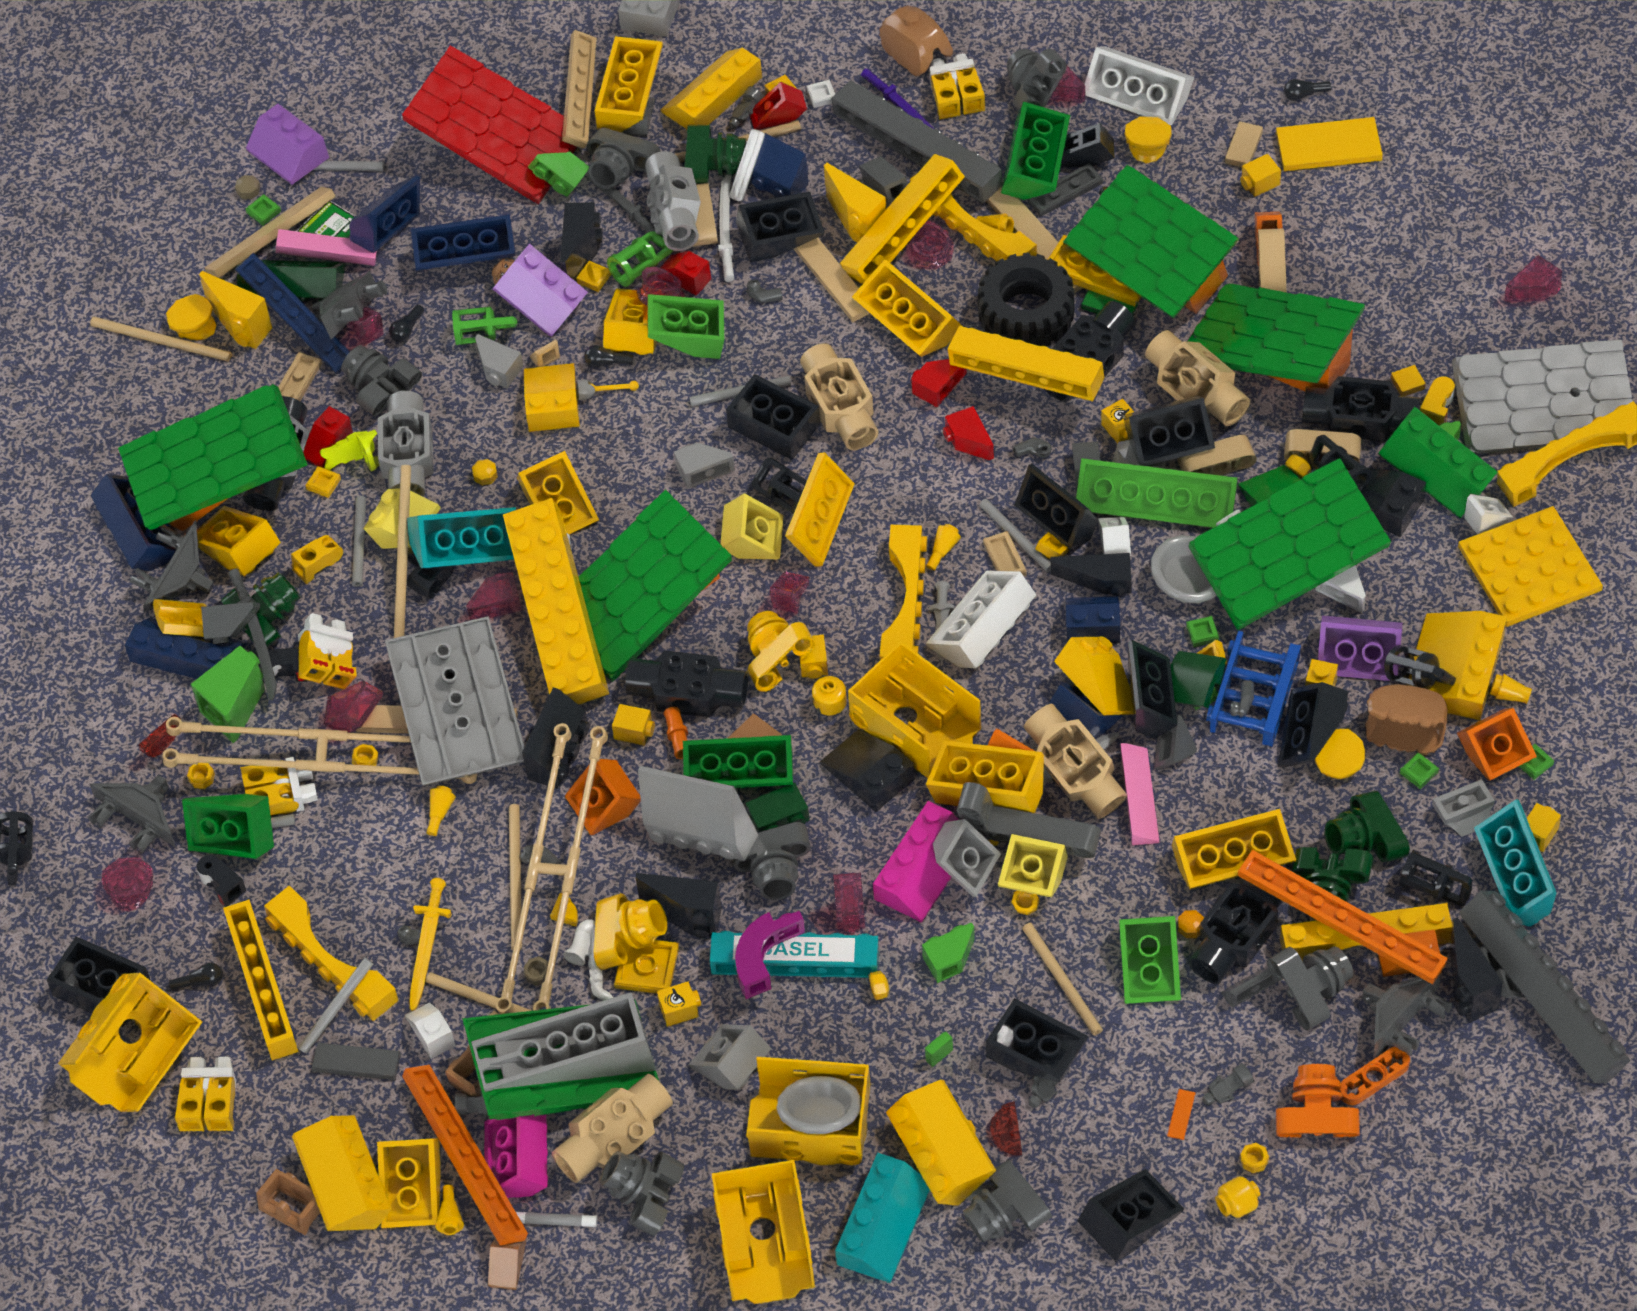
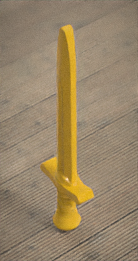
[410,878,452,1011]

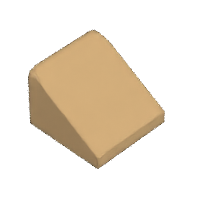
[530,340,560,367]

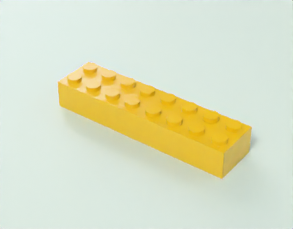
[503,498,609,705]

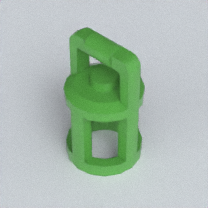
[607,231,673,287]
[452,307,518,345]

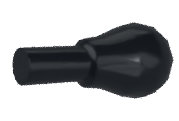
[1283,79,1331,101]
[389,304,424,343]
[584,345,633,367]
[169,962,223,991]

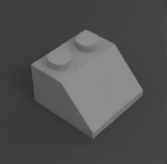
[618,0,680,37]
[933,819,1001,897]
[688,1024,771,1090]

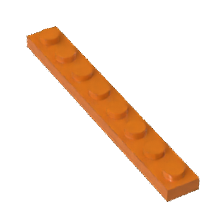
[1238,850,1448,984]
[402,1064,528,1246]

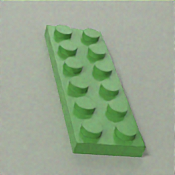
[1076,458,1238,528]

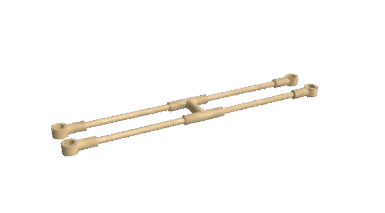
[163,717,477,784]
[495,723,608,1014]

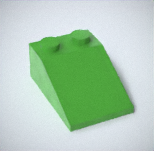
[647,294,724,359]
[1119,916,1181,1004]

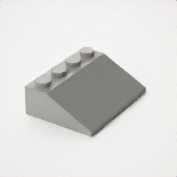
[638,766,758,861]

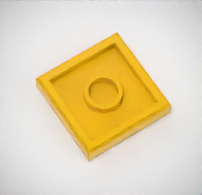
[614,940,679,993]

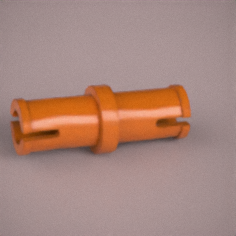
[663,707,688,760]

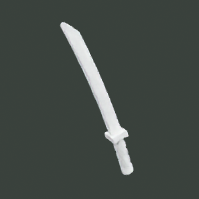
[718,174,734,282]

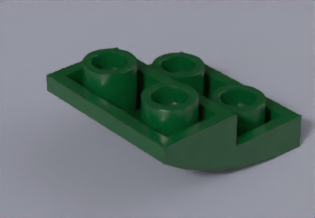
[1171,651,1226,709]

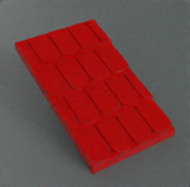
[402,45,577,204]

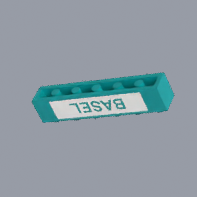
[710,931,879,978]

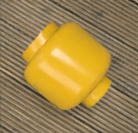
[812,676,847,716]
[1215,1176,1260,1219]

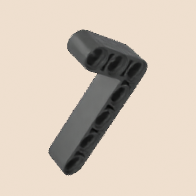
[957,782,1101,858]

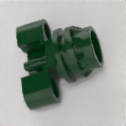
[685,125,747,184]
[221,572,301,649]
[1324,791,1410,863]
[1291,847,1373,918]

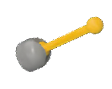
[577,379,639,400]

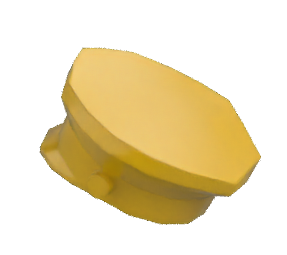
[1124,117,1172,164]
[166,294,217,341]
[1315,729,1365,780]

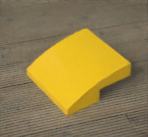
[153,599,207,637]

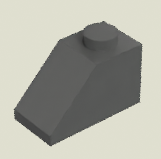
[201,602,260,644]

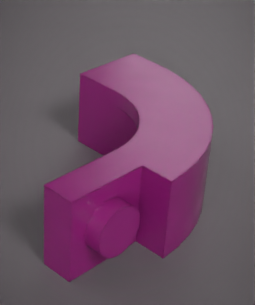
[735,911,805,999]

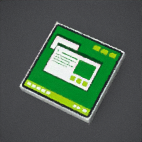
[296,201,355,239]

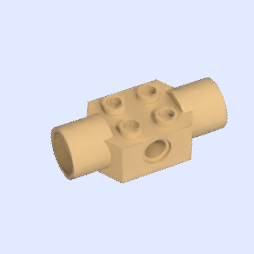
[1145,330,1250,426]
[800,344,879,450]
[1024,704,1127,819]
[552,1074,673,1183]

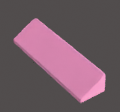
[275,229,377,266]
[1120,743,1159,845]

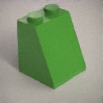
[191,646,265,743]

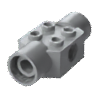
[645,151,701,251]
[378,391,434,497]

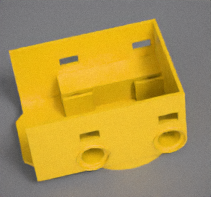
[848,641,981,778]
[58,973,202,1112]
[746,1057,871,1165]
[712,1160,815,1304]

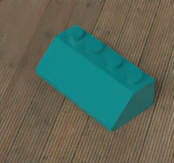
[407,507,516,568]
[1474,799,1557,927]
[835,1152,930,1283]

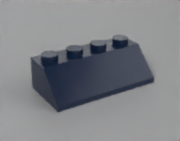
[411,214,516,271]
[90,474,176,571]
[125,618,247,679]

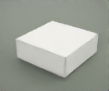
[806,80,835,108]

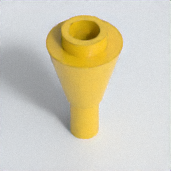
[926,524,961,571]
[426,786,456,836]
[435,1185,464,1235]

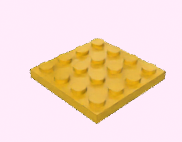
[1458,506,1603,627]

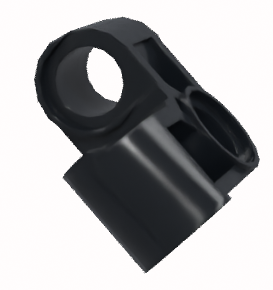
[407,548,453,599]

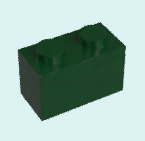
[745,783,810,833]

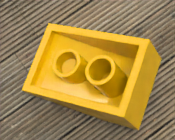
[824,163,886,243]
[199,271,272,349]
[603,288,666,355]
[524,363,580,432]
[517,451,599,535]
[197,506,281,576]
[1054,636,1134,715]
[377,1138,441,1228]

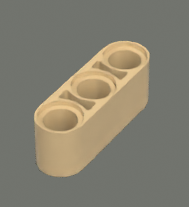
[693,183,718,247]
[1258,228,1286,292]
[1284,429,1361,463]
[1177,435,1257,475]

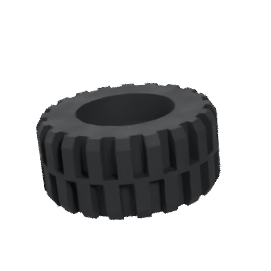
[978,253,1074,347]

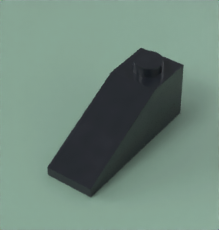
[1060,123,1115,167]
[1050,553,1132,596]

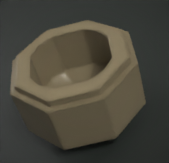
[235,175,260,199]
[523,956,548,986]

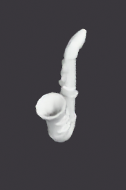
[563,919,613,1001]

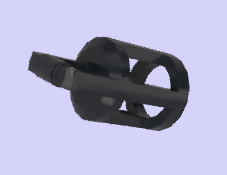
[1308,435,1372,492]
[752,458,807,514]
[1384,645,1456,689]
[0,811,34,885]
[1399,850,1473,906]

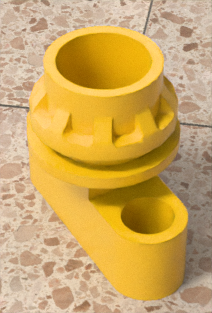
[747,611,815,692]
[593,893,667,970]

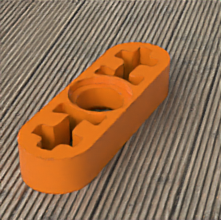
[1339,1047,1410,1105]

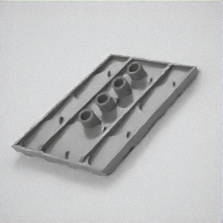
[1452,340,1633,454]
[385,616,524,786]

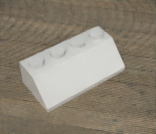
[1082,46,1194,125]
[926,571,1036,668]

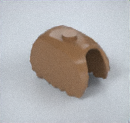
[879,5,953,77]
[1365,684,1448,755]

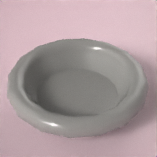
[1151,535,1217,603]
[776,1076,862,1134]

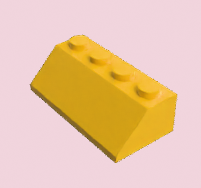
[594,36,663,132]
[660,48,762,129]
[852,259,963,357]
[926,740,1044,813]
[1171,809,1296,889]
[886,1079,996,1206]
[292,1115,391,1231]

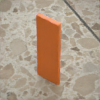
[1167,1089,1196,1140]

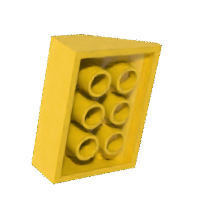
[1408,611,1507,721]

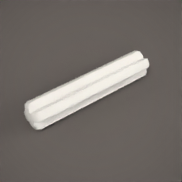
[729,129,765,201]

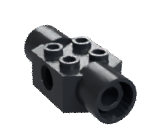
[1044,301,1135,402]
[1302,376,1420,441]
[243,396,309,511]
[626,650,748,717]
[1188,882,1283,984]

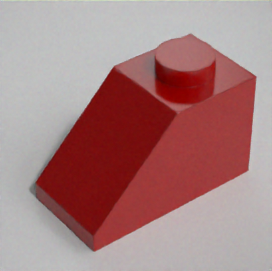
[750,82,807,130]
[656,251,711,296]
[911,359,967,407]
[303,406,353,468]
[942,406,994,460]

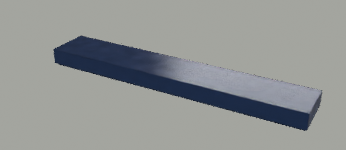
[235,253,350,375]

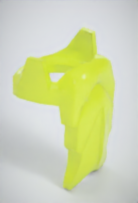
[320,430,380,472]

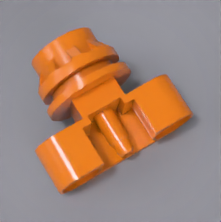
[1276,1064,1360,1137]

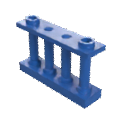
[1206,631,1301,747]

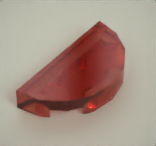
[138,714,181,758]
[990,1101,1022,1155]

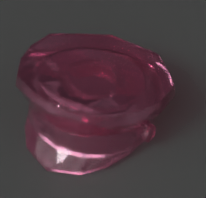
[906,220,954,269]
[637,267,685,306]
[101,857,153,912]

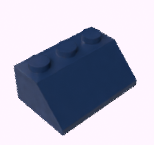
[349,175,420,253]

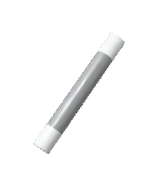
[516,1212,597,1227]

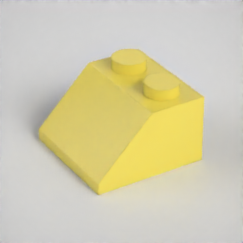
[363,488,441,549]
[721,493,784,560]
[998,834,1068,898]

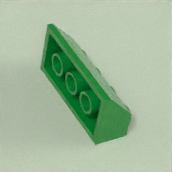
[1001,102,1070,200]
[1378,407,1498,518]
[683,735,794,788]

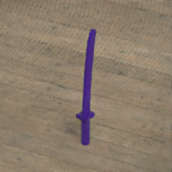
[861,68,934,129]

